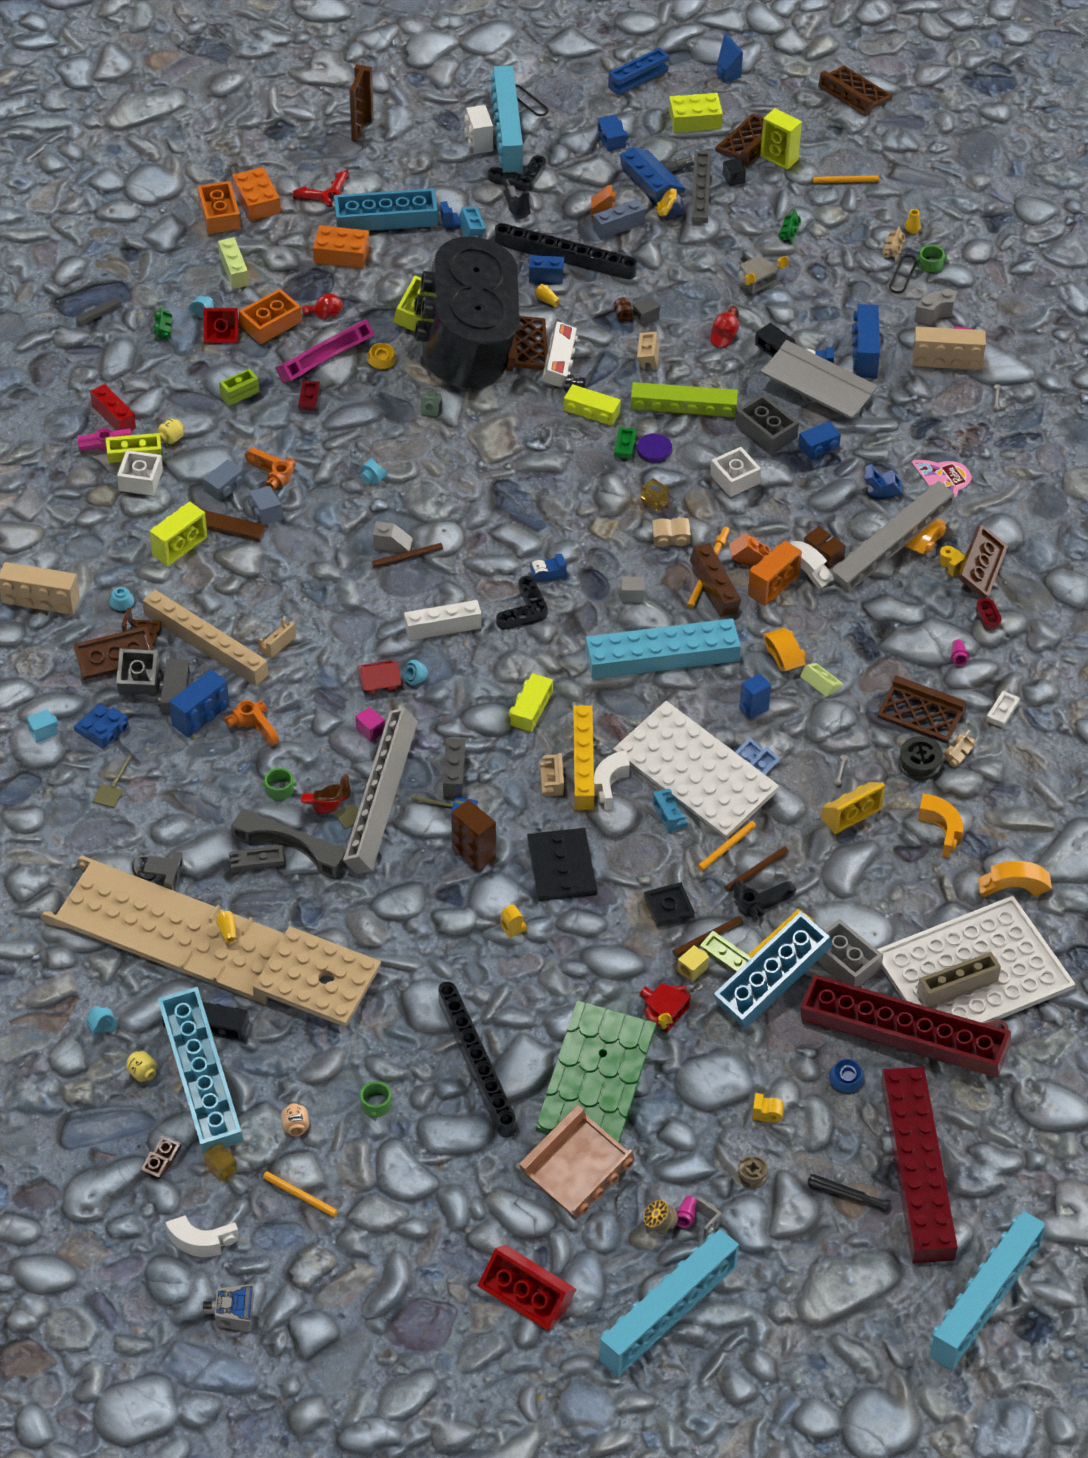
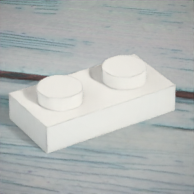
[986,691,1020,728]

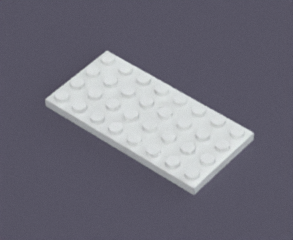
[613,701,779,839]

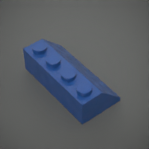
[620,147,686,204]

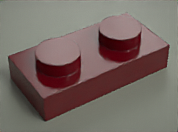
[298,380,320,411]

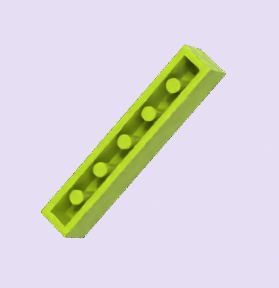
[630,382,738,417]

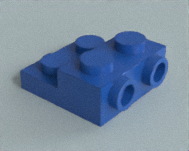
[74,703,129,749]

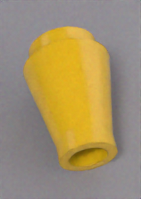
[904,209,921,234]
[535,284,560,307]
[216,911,237,943]

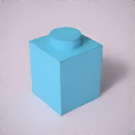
[27,709,58,742]

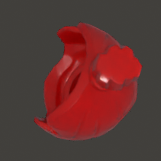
[301,293,343,320]

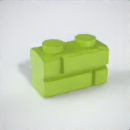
[219,369,259,406]

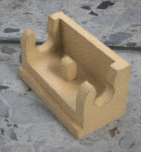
[637,332,660,370]
[257,618,296,659]
[540,753,564,796]

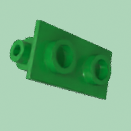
[778,209,801,244]
[152,305,172,341]

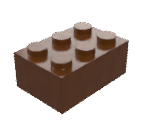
[451,799,496,871]

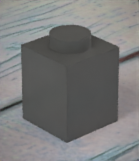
[633,297,660,327]

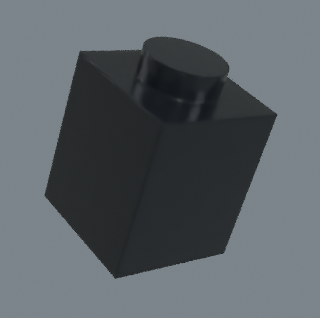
[722,158,746,186]

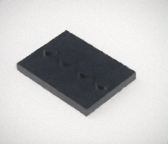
[527,828,597,901]

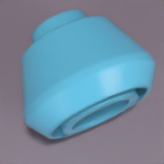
[109,587,134,611]
[403,660,428,686]

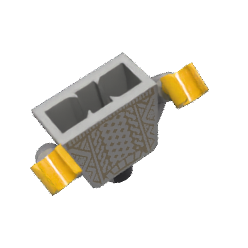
[738,256,789,294]

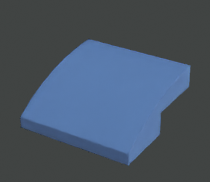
[735,737,781,775]

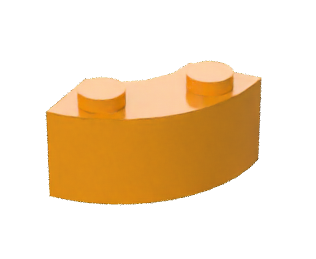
[905,518,947,555]
[763,628,806,671]

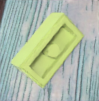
[800,663,843,697]

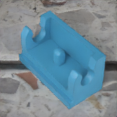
[459,207,486,238]
[652,789,688,832]

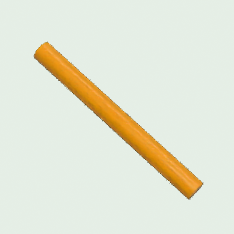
[812,175,879,183]
[697,821,756,871]
[263,1171,338,1218]

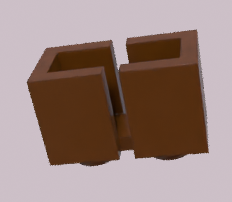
[804,526,846,569]

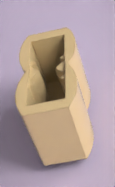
[652,518,691,547]

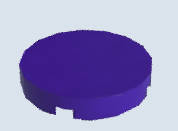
[637,433,672,463]

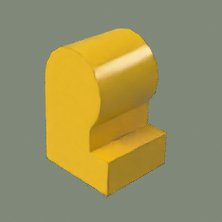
[939,546,965,577]
[500,905,527,938]
[752,1093,784,1122]

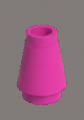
[951,639,970,666]
[676,1196,697,1228]

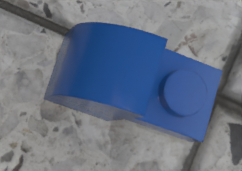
[864,464,902,498]

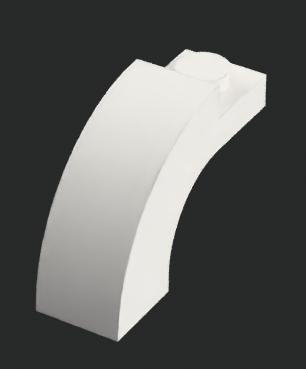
[790,541,834,590]
[594,750,630,811]
[165,1215,239,1257]

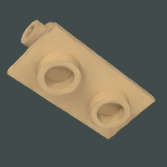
[882,226,905,261]
[941,730,975,767]

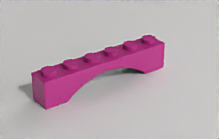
[275,319,375,383]

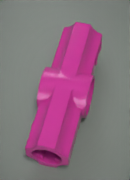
[77,428,131,452]

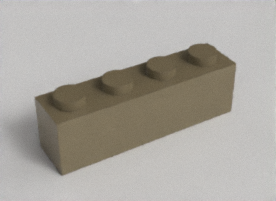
[917,952,1001,1007]

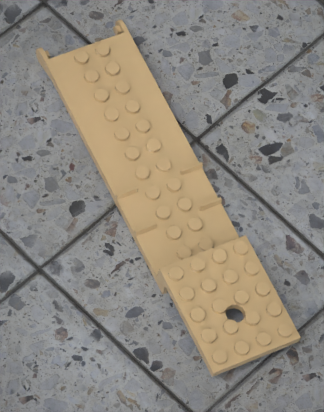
[40,856,381,1027]

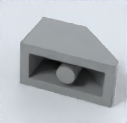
[373,521,413,553]

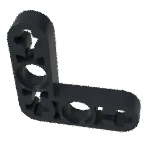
[488,155,546,191]
[496,576,548,630]

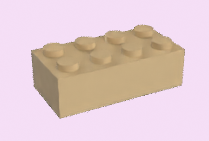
[912,326,986,370]
[0,562,80,615]

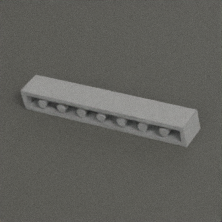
[832,481,955,593]

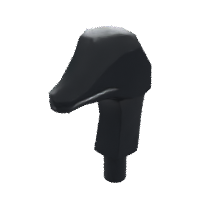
[502,179,531,218]

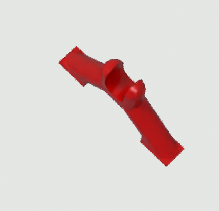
[293,169,349,207]

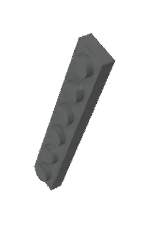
[691,151,711,223]

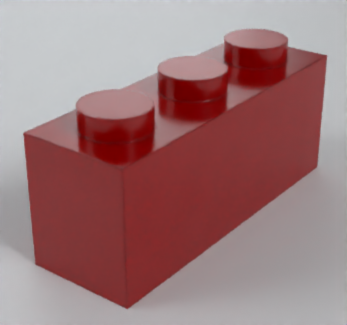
[90,384,136,431]

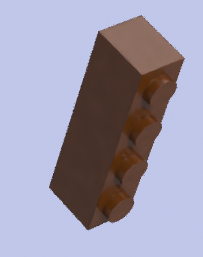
[689,543,741,617]

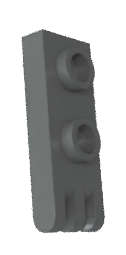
[229,845,284,872]

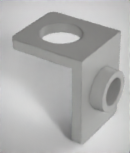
[696,1197,722,1239]

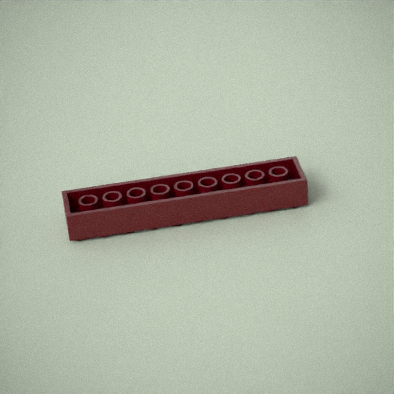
[800,974,1011,1078]
[881,1067,958,1263]

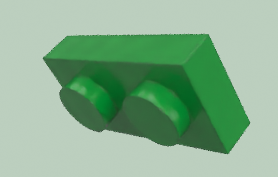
[614,427,637,459]

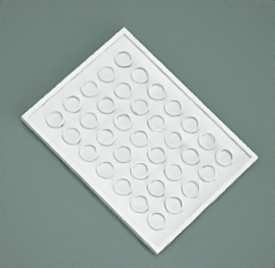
[877,896,1076,1022]

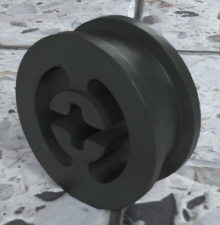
[899,736,943,780]

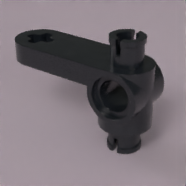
[731,880,797,920]

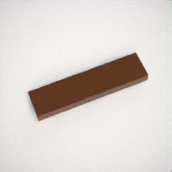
[201,509,267,542]

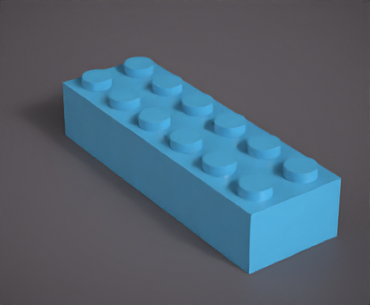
[334,188,438,231]
[714,912,832,1029]

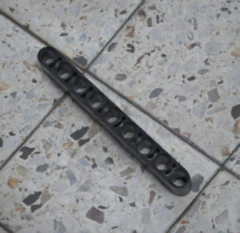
[495,223,637,280]
[438,981,516,1138]

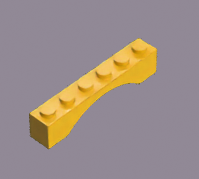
[573,705,594,810]

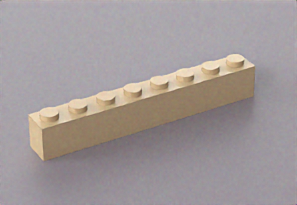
[143,590,268,686]

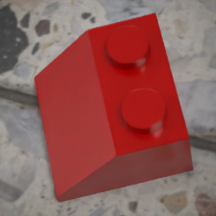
[357,660,401,693]

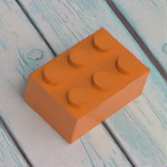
[232,167,281,221]
[197,181,241,234]
[313,225,370,269]
[239,289,302,345]
[748,540,802,606]

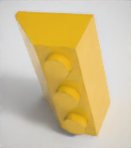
[821,782,885,835]

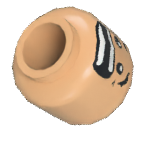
[281,1103,310,1136]

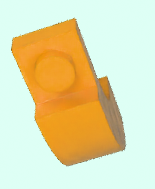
[918,793,963,858]
[978,861,1052,897]

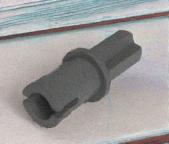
[663,155,694,172]

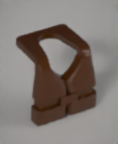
[121,608,161,646]

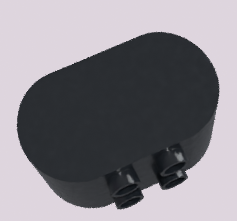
[414,236,520,388]

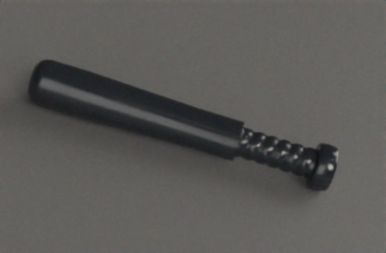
[807,1174,891,1212]

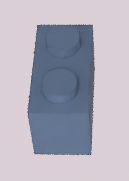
[203,459,244,501]
[248,486,283,525]

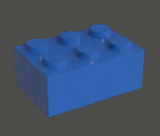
[169,669,229,738]

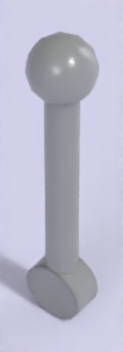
[993,384,1001,412]
[834,755,848,786]

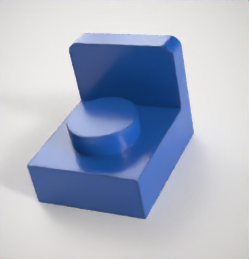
[440,201,460,228]

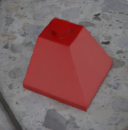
[203,308,240,343]

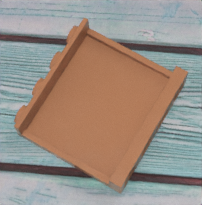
[519,1105,635,1219]

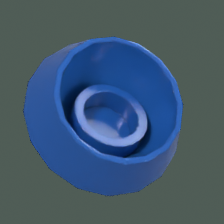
[829,1059,865,1093]

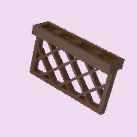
[349,64,374,142]
[818,65,893,116]
[715,114,764,167]
[506,316,548,371]
[877,675,966,743]

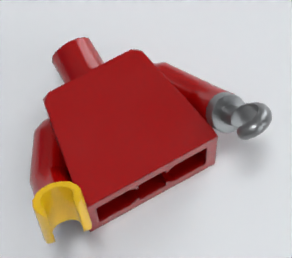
[639,983,703,1033]

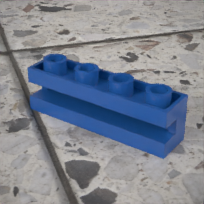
[608,48,669,96]

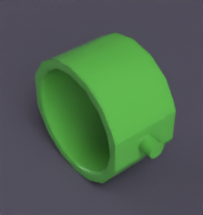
[916,245,947,273]
[261,768,297,801]
[360,1081,392,1117]

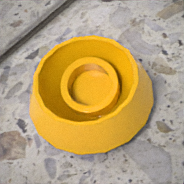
[367,343,397,369]

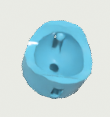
[188,296,214,319]
[360,457,388,485]
[86,1006,118,1036]

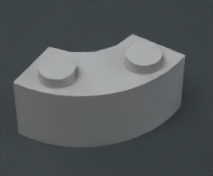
[915,289,957,325]

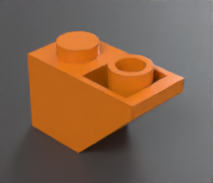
[591,185,615,222]
[729,533,771,565]

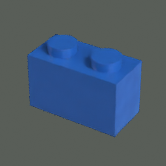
[597,114,628,151]
[529,255,564,284]
[798,421,841,459]
[739,673,771,719]

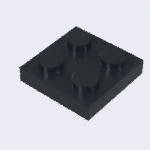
[644,882,695,927]

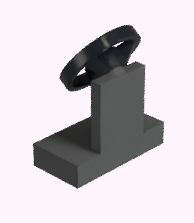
[132,852,184,891]

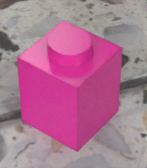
[355,707,385,742]

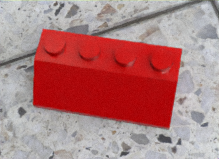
[477,1245,577,1331]

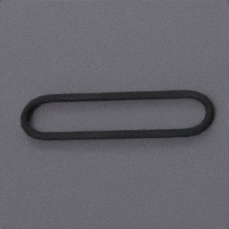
[515,84,549,116]
[889,254,917,293]

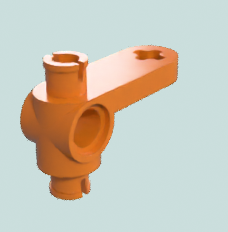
[245,447,296,491]
[224,700,279,747]

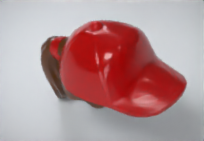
[710,306,740,347]
[301,773,351,815]

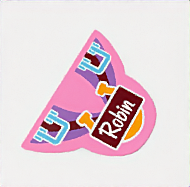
[912,460,972,497]

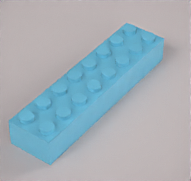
[491,65,523,173]
[585,618,741,679]
[158,987,244,1154]
[929,1210,1046,1370]
[599,1229,739,1377]

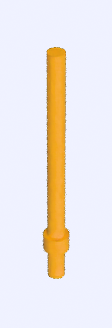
[687,526,730,609]

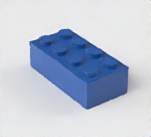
[852,304,880,378]

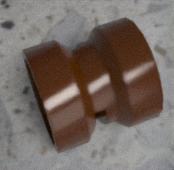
[613,297,633,322]

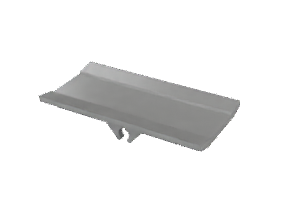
[760,340,877,419]

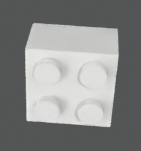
[464,105,493,154]
[710,447,761,497]
[117,450,163,496]

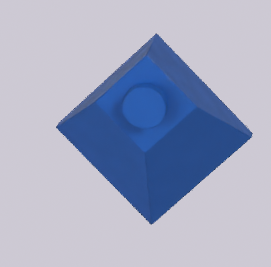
[716,34,743,83]

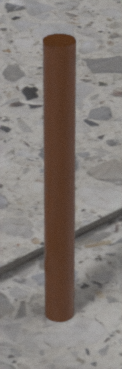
[372,543,443,568]
[724,846,789,893]
[672,916,743,957]

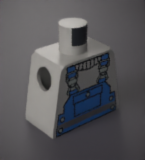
[203,1284,254,1332]

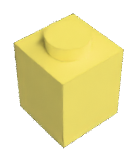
[677,945,709,982]

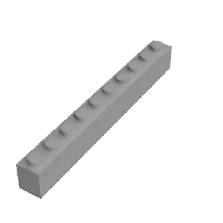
[343,707,418,875]

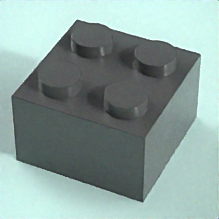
[116,649,159,694]

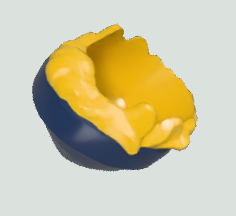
[655,189,684,221]

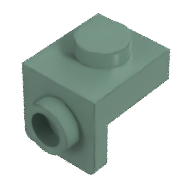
[420,390,441,416]

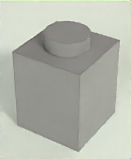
[618,576,644,603]

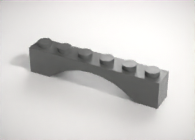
[231,809,346,879]

